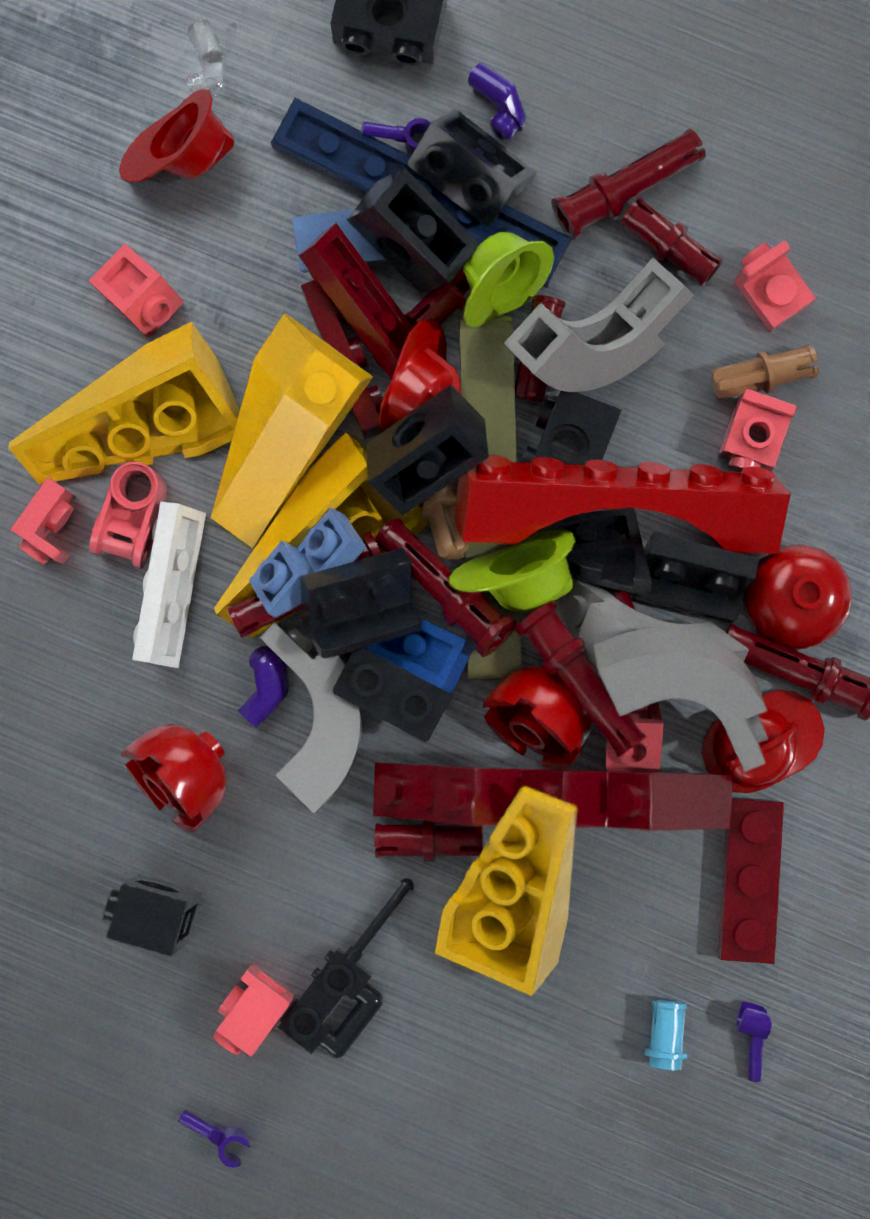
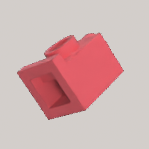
[717,388,797,472]
[213,964,295,1057]

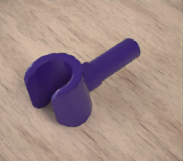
[361,118,430,155]
[736,1002,772,1082]
[178,1110,250,1168]

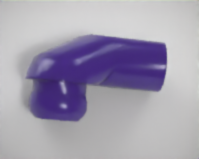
[468,63,526,140]
[238,646,289,728]

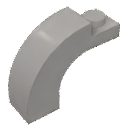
[504,258,694,392]
[555,579,749,666]
[259,622,363,814]
[594,627,768,771]

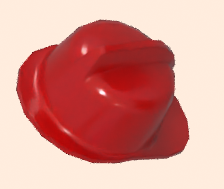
[119,88,234,183]
[378,319,461,433]
[702,690,825,794]

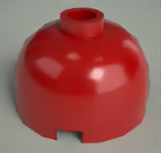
[743,544,853,650]
[482,667,592,770]
[121,724,226,833]

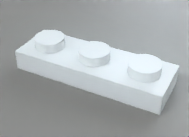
[132,502,206,668]

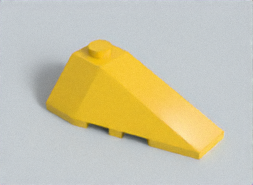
[211,313,373,549]
[8,322,240,485]
[214,432,429,638]
[435,786,577,996]

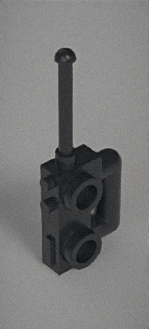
[278,878,414,1058]

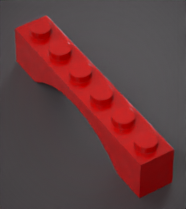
[454,455,791,554]

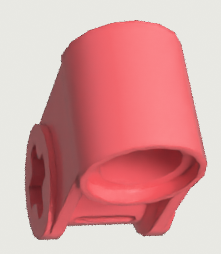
[89,462,167,569]

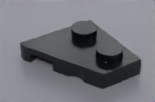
[530,508,651,595]

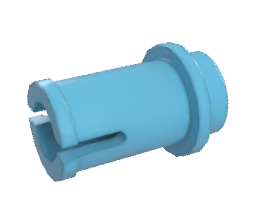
[644,1000,688,1070]

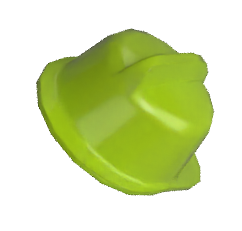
[463,232,554,328]
[449,529,575,612]

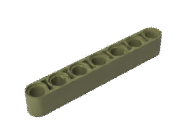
[459,316,522,680]

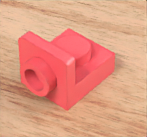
[734,240,816,332]
[89,244,183,337]
[10,477,75,565]
[605,701,664,772]

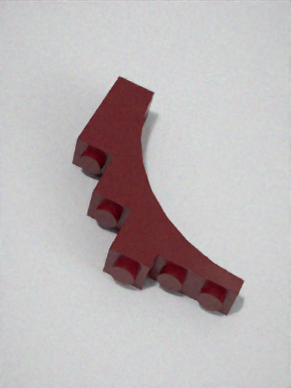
[373,763,732,831]

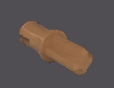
[711,344,819,399]
[421,483,469,561]

